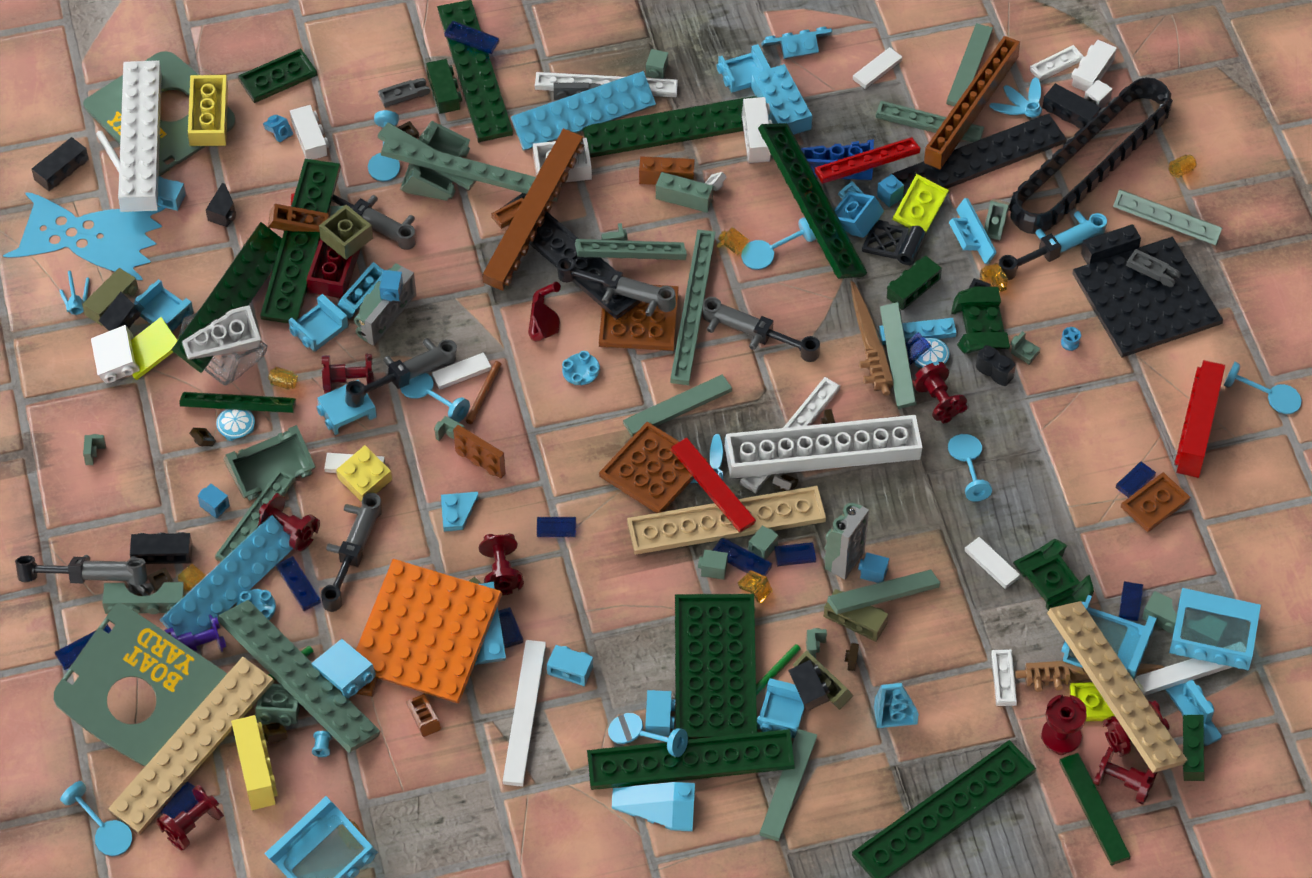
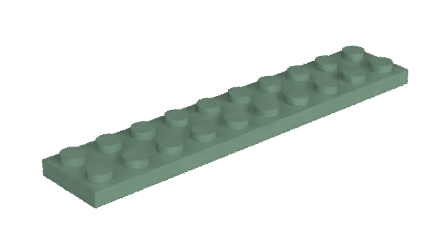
[218,600,380,753]

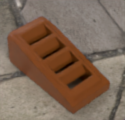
[406,693,441,737]

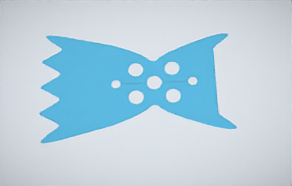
[3,192,165,280]

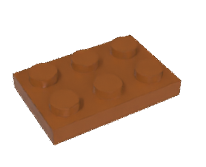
[453,425,506,479]
[1121,472,1190,532]

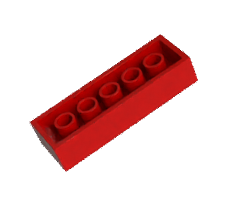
[1174,360,1225,478]

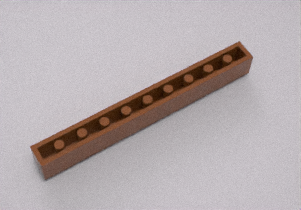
[924,36,1020,169]
[482,128,585,291]

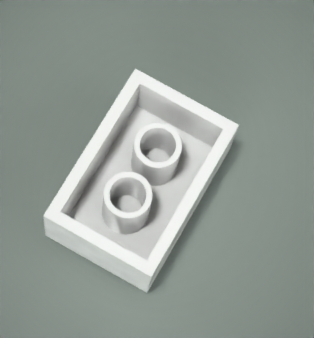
[742,97,772,163]
[533,138,592,182]

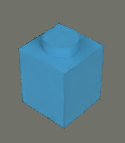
[877,174,904,208]
[379,270,403,301]
[198,484,230,519]
[858,552,889,583]

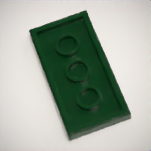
[238,48,318,103]

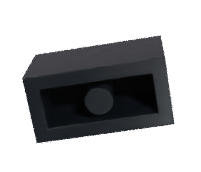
[98,291,144,331]
[788,660,830,711]

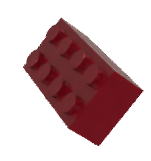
[306,238,361,298]

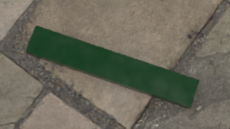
[179,392,296,413]
[1059,753,1131,866]

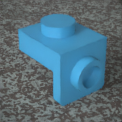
[263,115,293,142]

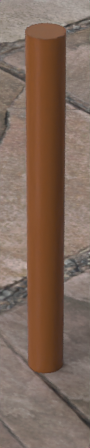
[466,361,502,424]

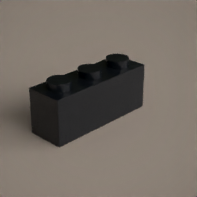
[1042,83,1101,129]
[31,137,89,191]
[1081,224,1141,264]
[130,532,192,564]

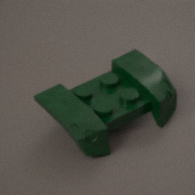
[951,287,1010,354]
[1013,539,1094,611]

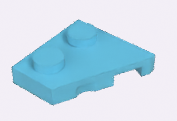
[441,492,479,531]

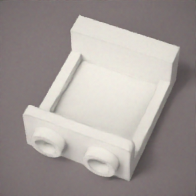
[91,325,140,384]

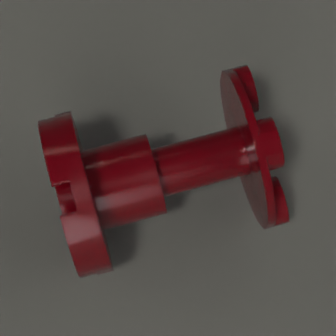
[322,353,374,394]
[912,362,968,424]
[258,493,320,552]
[478,533,524,596]
[1041,695,1087,755]
[1103,701,1170,757]
[1093,747,1158,805]
[156,785,224,851]

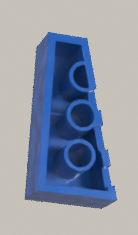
[801,139,874,180]

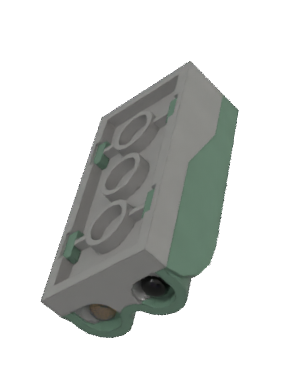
[354,263,416,346]
[824,503,869,580]

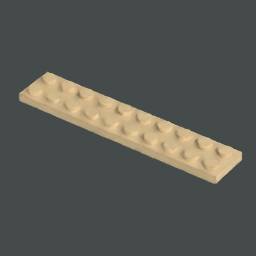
[627,486,826,555]
[1047,601,1187,773]
[108,657,274,835]

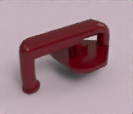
[528,281,561,342]

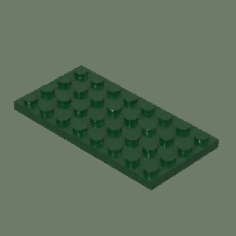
[675,594,757,740]

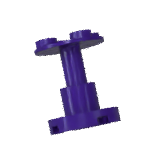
[164,614,226,653]

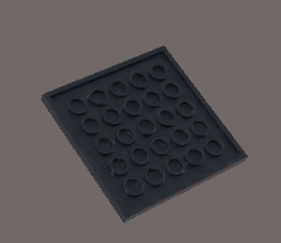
[1072,236,1223,358]

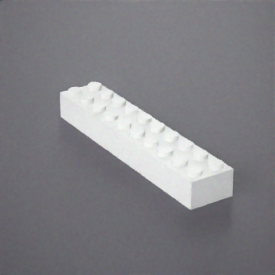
[118,61,162,212]
[724,415,923,479]

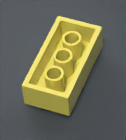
[188,75,228,146]
[231,715,278,810]

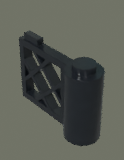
[862,220,926,266]

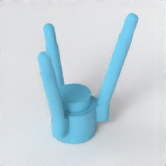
[59,271,90,315]

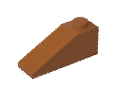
[268,204,329,232]

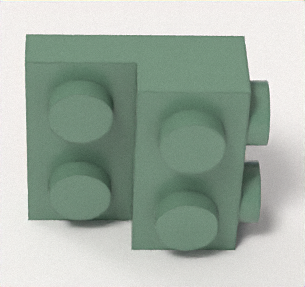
[255,684,300,726]

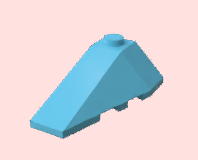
[475,582,506,665]
[874,683,919,728]
[612,782,695,831]

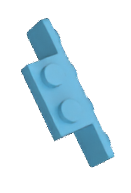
[761,27,832,59]
[949,198,996,264]
[1165,680,1222,746]

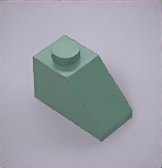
[984,199,1010,240]

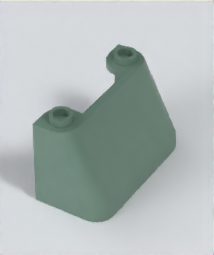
[400,121,470,201]
[223,425,315,501]

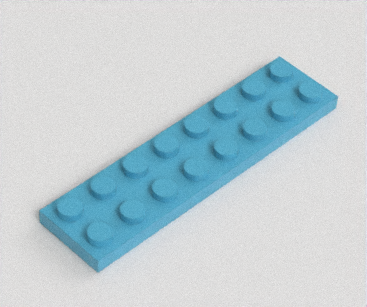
[511,71,656,151]
[159,515,293,636]

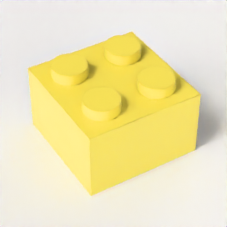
[336,445,392,501]

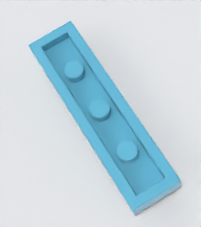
[879,318,956,345]

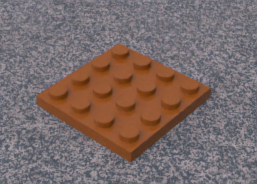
[599,285,679,351]
[599,422,708,513]

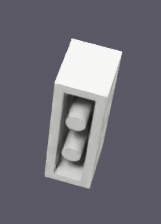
[1071,40,1117,92]
[290,105,329,160]

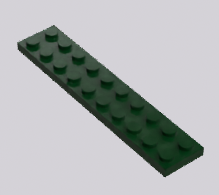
[437,0,513,142]
[582,96,757,158]
[758,123,867,279]
[260,158,341,324]
[171,222,282,373]
[587,729,795,790]
[852,740,1036,878]

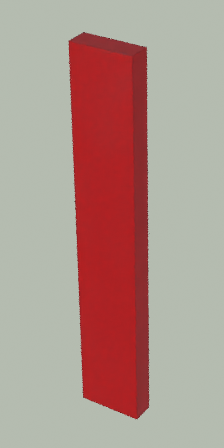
[815,137,921,184]
[671,437,756,533]

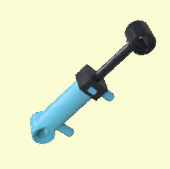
[997,211,1107,281]

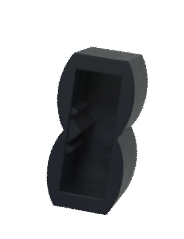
[976,345,1016,386]

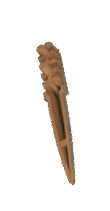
[850,281,893,396]
[1015,661,1164,692]

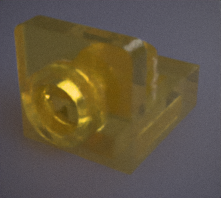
[716,227,749,255]
[980,263,1008,292]
[738,570,772,603]

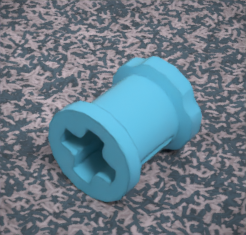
[312,731,332,757]

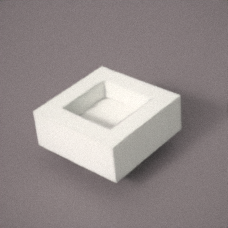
[705,172,727,191]

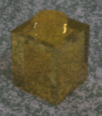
[178,564,206,593]

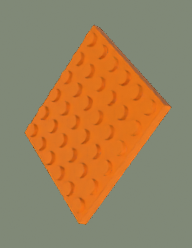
[356,559,503,704]

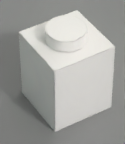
[1084,80,1112,109]

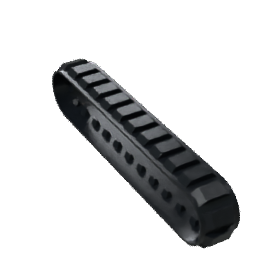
[1009,77,1173,234]

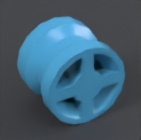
[1061,327,1081,351]

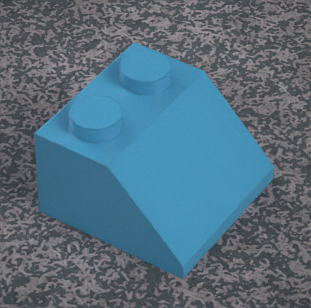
[834,191,884,238]

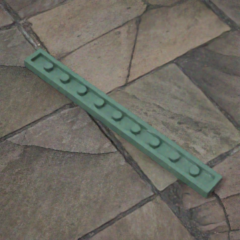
[381,138,562,202]
[670,229,716,385]

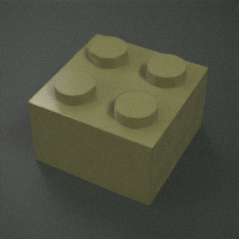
[319,205,373,259]

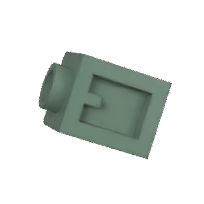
[601,223,628,241]
[1010,331,1041,365]
[434,416,465,441]
[83,434,106,465]
[806,628,827,659]

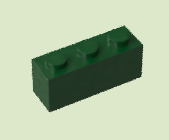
[426,58,462,114]
[886,255,942,310]
[1183,715,1205,781]

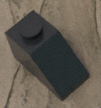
[206,183,236,227]

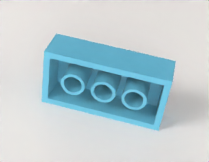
[751,64,812,135]

